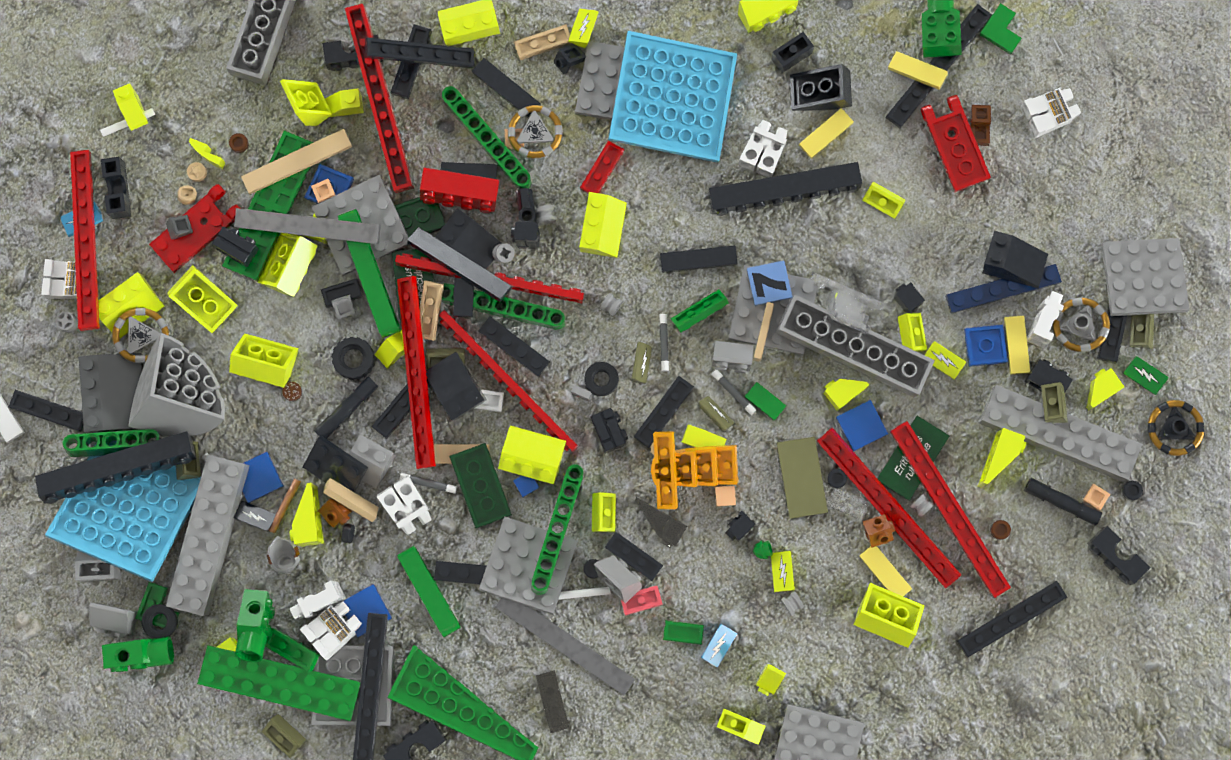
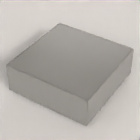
[332,295,356,319]
[571,385,592,402]

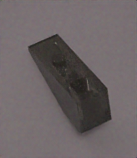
[635,497,687,548]
[536,670,571,733]

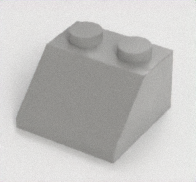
[349,434,396,489]
[594,555,642,603]
[89,602,137,638]

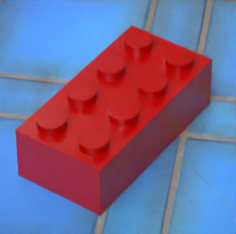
[420,167,499,213]

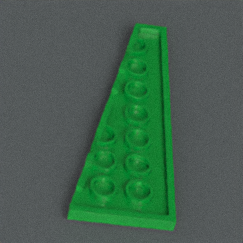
[387,645,539,760]

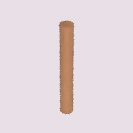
[269,478,301,533]

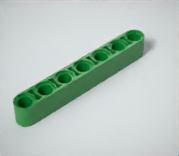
[442,86,531,190]
[338,209,401,338]
[441,283,565,330]
[531,464,584,595]

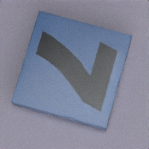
[747,261,792,306]

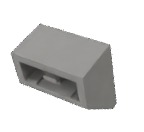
[712,341,753,373]
[75,551,121,582]

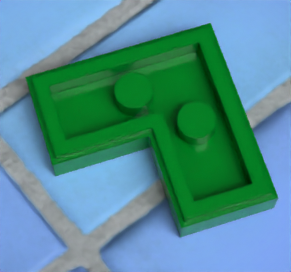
[979,3,1022,55]
[135,582,180,628]

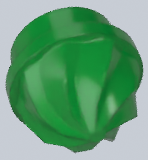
[753,540,773,559]

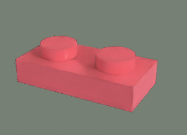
[621,585,663,616]

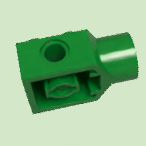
[922,0,962,58]
[235,589,275,662]
[102,637,174,672]

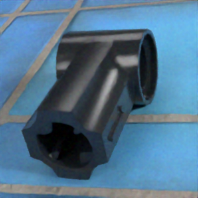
[516,188,537,223]

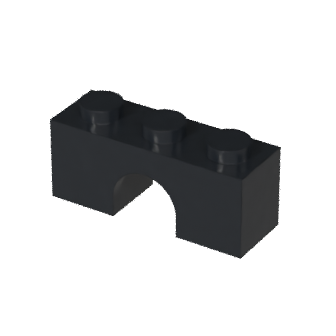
[322,35,383,71]
[100,157,131,219]
[1087,526,1151,585]
[383,720,447,760]

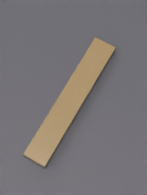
[241,129,352,194]

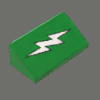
[1123,356,1169,395]

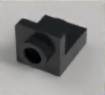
[554,44,586,75]

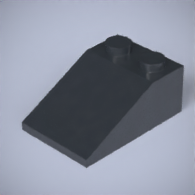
[790,64,852,111]
[435,208,503,270]
[982,231,1048,288]
[426,352,487,421]

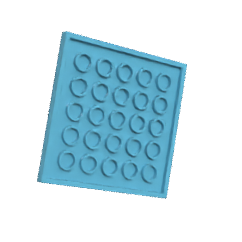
[608,31,737,163]
[45,441,201,582]

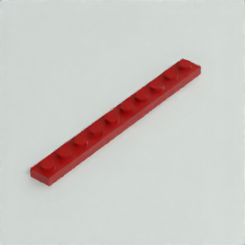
[70,150,100,331]
[395,253,584,304]
[397,276,436,469]
[439,310,578,453]
[890,421,1011,598]
[817,428,961,589]

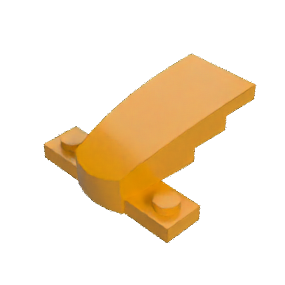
[651,431,738,509]

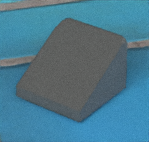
[166,215,193,240]

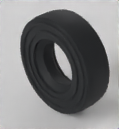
[584,362,619,396]
[141,604,178,639]

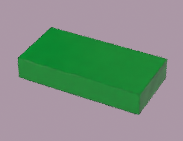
[745,382,786,421]
[663,620,704,645]

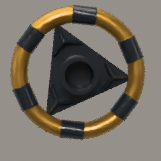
[1148,400,1205,456]

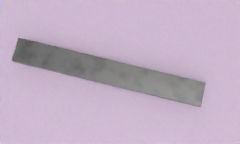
[234,208,381,244]
[495,598,635,695]

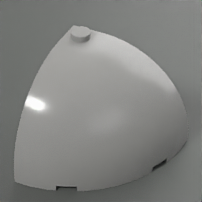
[128,333,225,436]

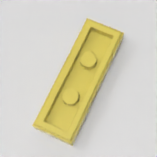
[888,51,948,90]
[799,108,854,159]
[1004,316,1030,375]
[859,546,912,596]

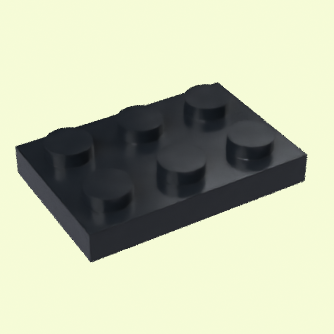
[303,435,368,493]

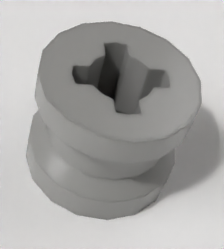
[535,205,556,225]
[492,244,514,263]
[600,293,623,317]
[55,312,78,333]
[910,493,934,517]
[781,591,804,616]

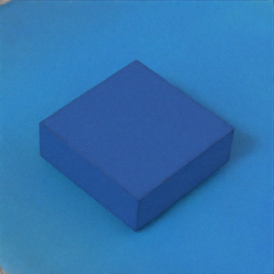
[513,476,539,498]

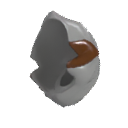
[266,536,300,574]

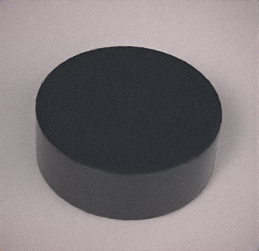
[827,469,847,489]
[1122,481,1143,501]
[341,523,355,544]
[583,559,598,579]

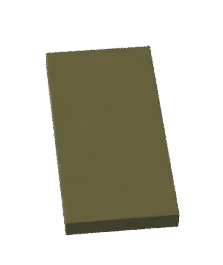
[776,437,828,519]

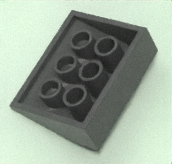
[78,353,143,433]

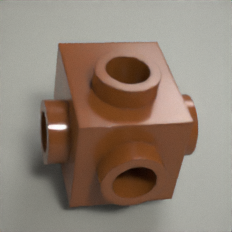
[318,498,352,528]
[863,514,895,548]

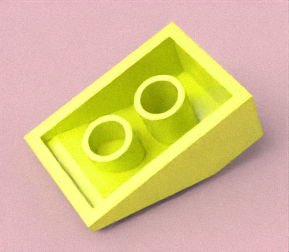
[280,79,332,126]
[167,265,238,333]
[977,428,1026,488]
[290,483,324,547]

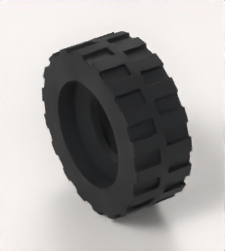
[331,337,376,380]

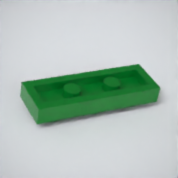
[671,289,729,333]
[265,628,320,672]

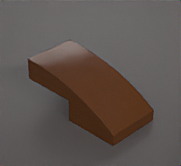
[970,105,991,146]

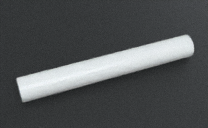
[100,108,155,137]
[558,587,611,600]

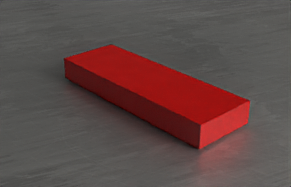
[580,140,625,194]

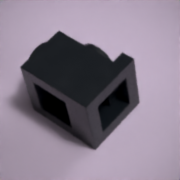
[725,511,756,542]

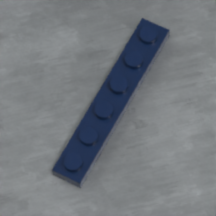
[945,264,1062,314]

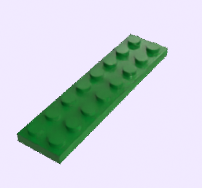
[222,131,314,282]
[197,645,361,721]

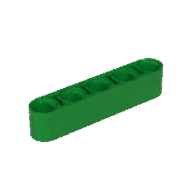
[62,429,161,457]
[397,545,461,637]

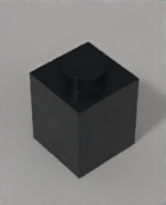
[894,282,925,313]

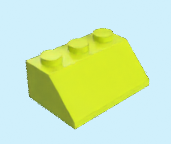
[437,0,500,46]
[738,0,798,33]
[579,192,627,258]
[257,233,318,297]
[98,272,165,339]
[229,333,299,388]
[498,425,566,484]
[853,583,924,648]

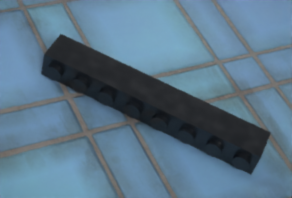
[708,162,863,216]
[35,431,196,504]

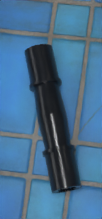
[314,376,379,439]
[1024,477,1102,526]

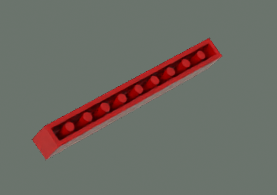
[344,3,414,193]

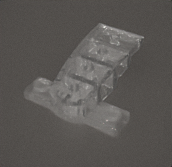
[810,272,885,334]

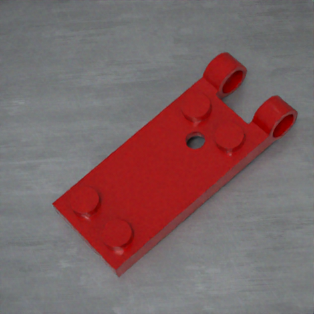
[920,94,991,192]
[149,184,241,273]

